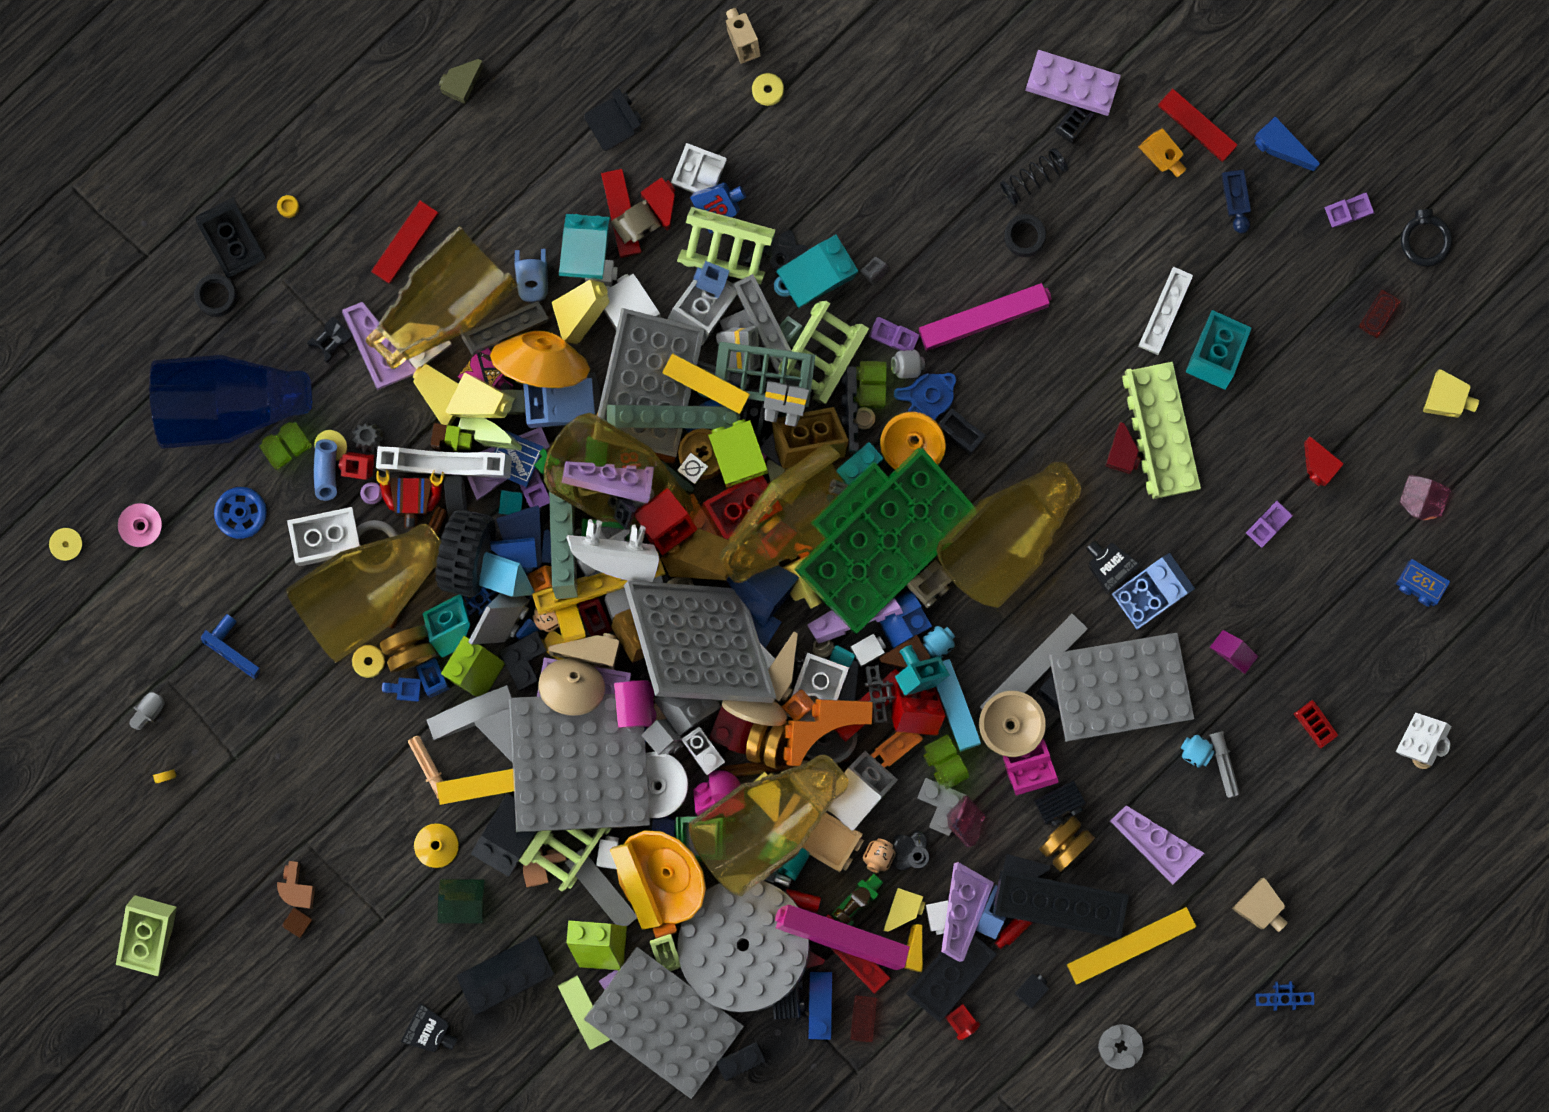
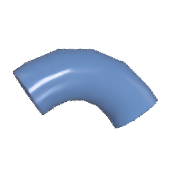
[314,439,337,501]

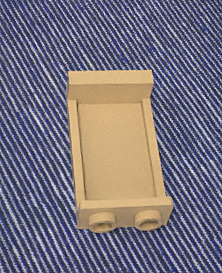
[771,793,864,873]

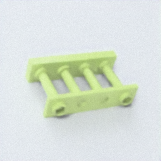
[677,207,775,284]
[778,301,869,404]
[519,828,611,891]

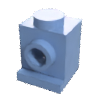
[693,261,730,298]

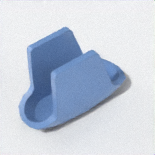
[515,249,548,303]

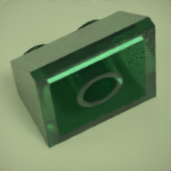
[437,879,485,924]

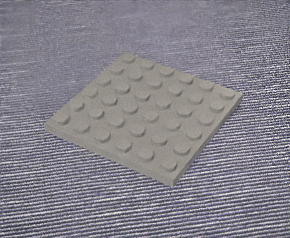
[624,580,776,703]
[509,694,650,832]

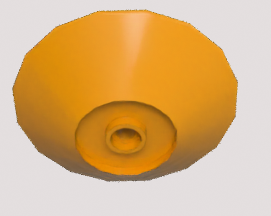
[490,331,590,388]
[617,830,706,924]

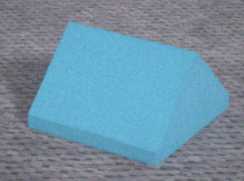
[479,552,535,597]

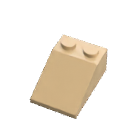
[768,632,798,704]
[548,633,621,670]

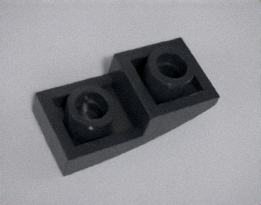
[607,494,636,530]

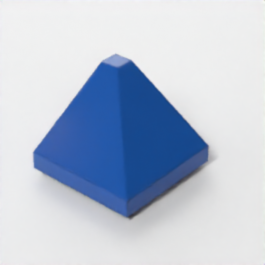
[516,619,541,640]

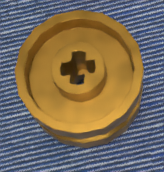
[678,428,721,480]
[380,625,436,673]
[746,721,788,769]
[1039,816,1095,872]

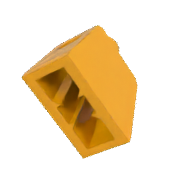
[1138,128,1186,177]

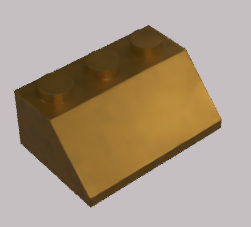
[772,407,849,469]

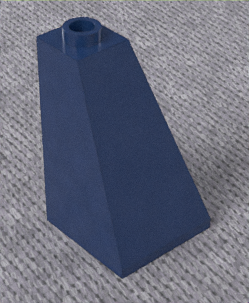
[496,505,543,600]
[726,540,799,626]

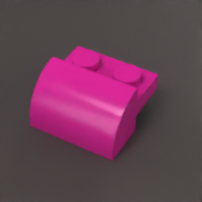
[614,681,657,728]
[1003,739,1058,795]
[693,770,743,819]

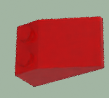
[701,475,782,541]

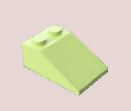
[116,895,177,976]

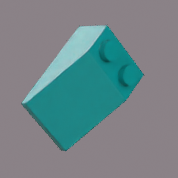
[559,214,609,279]
[776,235,858,308]
[1186,310,1251,390]

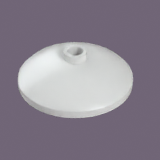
[646,752,688,818]

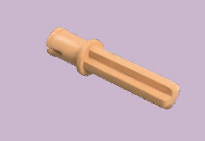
[408,736,443,799]

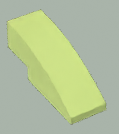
[458,418,522,451]
[558,975,610,1050]

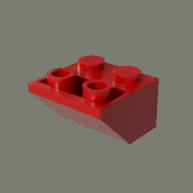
[634,488,698,555]
[891,682,945,736]

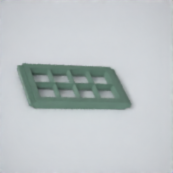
[715,342,816,407]

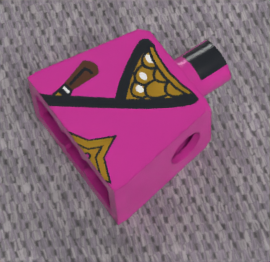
[458,349,513,390]

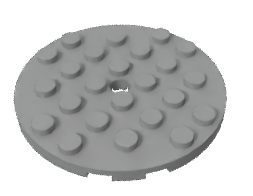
[678,878,810,1013]

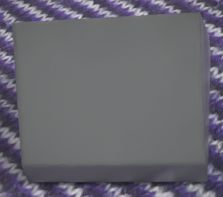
[860,257,889,285]

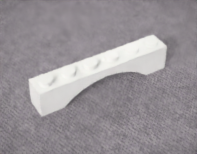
[376,446,512,478]

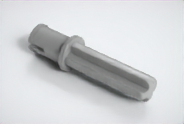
[1209,731,1239,797]

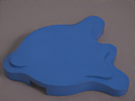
[894,373,956,421]

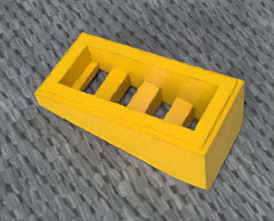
[904,924,923,972]

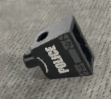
[1086,540,1140,595]
[401,1003,458,1053]

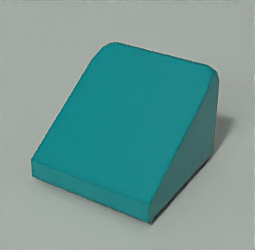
[499,490,524,515]
[829,645,855,668]

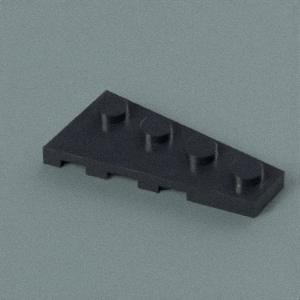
[841,367,859,457]

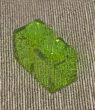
[855,361,887,408]
[259,422,312,470]
[923,734,970,790]

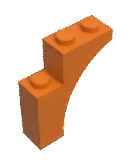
[784,699,873,766]

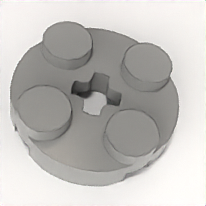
[1098,1024,1143,1069]

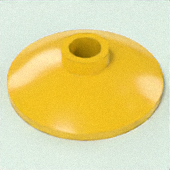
[414,824,459,868]

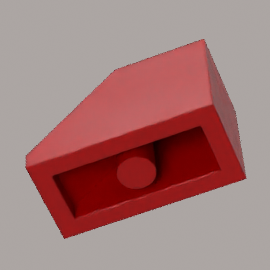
[641,177,676,231]
[1304,436,1344,487]

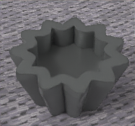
[352,422,383,453]

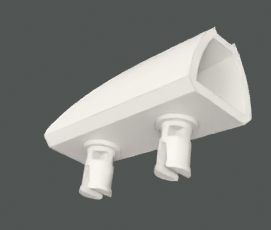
[566,519,659,582]

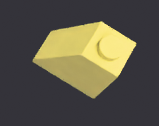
[552,280,609,344]
[413,364,459,426]
[445,373,515,418]

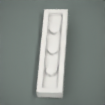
[1138,267,1193,355]

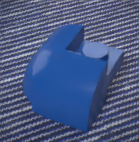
[880,590,932,649]

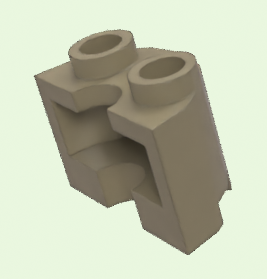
[611,200,661,244]
[906,560,953,609]

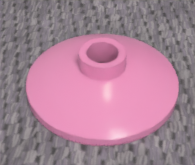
[118,503,162,547]

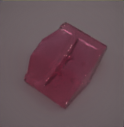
[1399,475,1451,521]
[947,795,985,847]

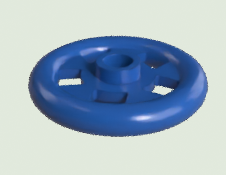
[214,487,267,539]

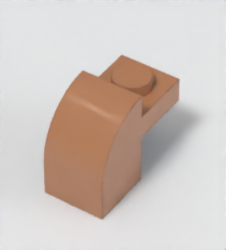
[523,847,567,888]
[277,861,315,909]

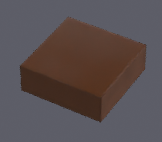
[282,908,313,938]

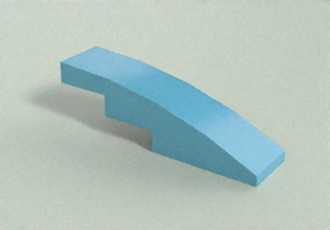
[936,659,981,752]

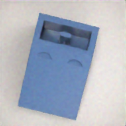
[523,378,596,428]
[1112,553,1195,629]

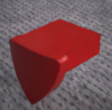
[945,1004,981,1040]

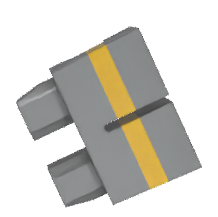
[716,326,761,371]
[763,381,809,427]

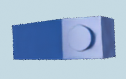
[1254,117,1320,171]
[808,972,832,1040]

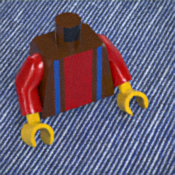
[376,469,445,528]

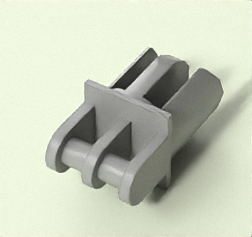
[129,693,165,730]

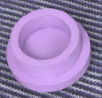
[360,482,382,504]

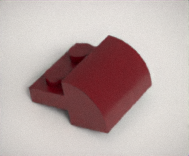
[709,706,754,754]

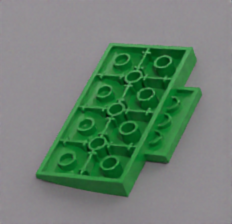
[794,448,980,634]

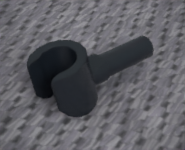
[726,250,754,266]
[794,650,807,682]

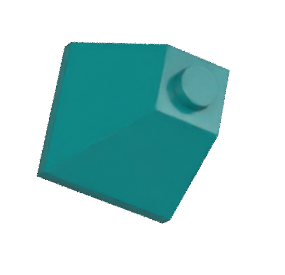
[423,594,470,658]

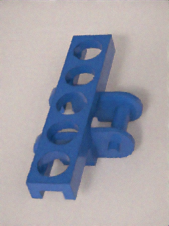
[464,587,497,617]
[1255,981,1314,1011]

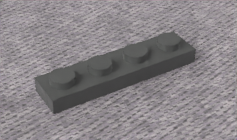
[462,301,549,356]

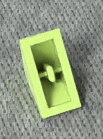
[650,934,681,971]

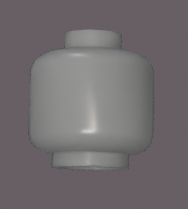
[891,350,925,379]

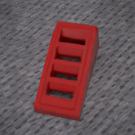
[1294,700,1338,749]

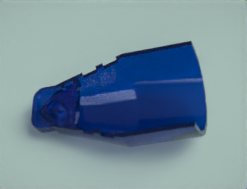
[149,355,313,449]

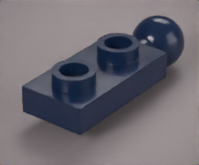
[1221,169,1251,233]

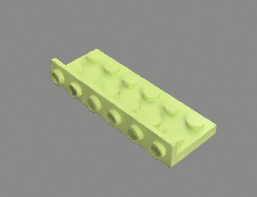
[1122,362,1201,499]

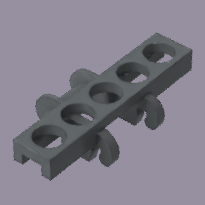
[865,665,896,723]

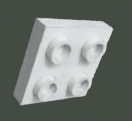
[671,143,727,193]
[1396,713,1452,766]

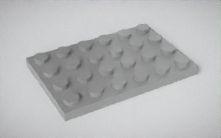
[593,308,705,457]
[1049,633,1194,742]
[584,947,744,1099]

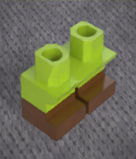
[430,423,473,453]

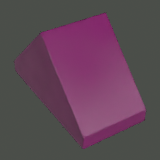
[1209,630,1258,674]

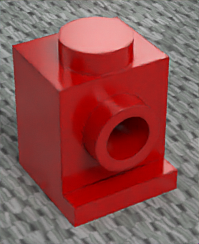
[339,452,374,480]

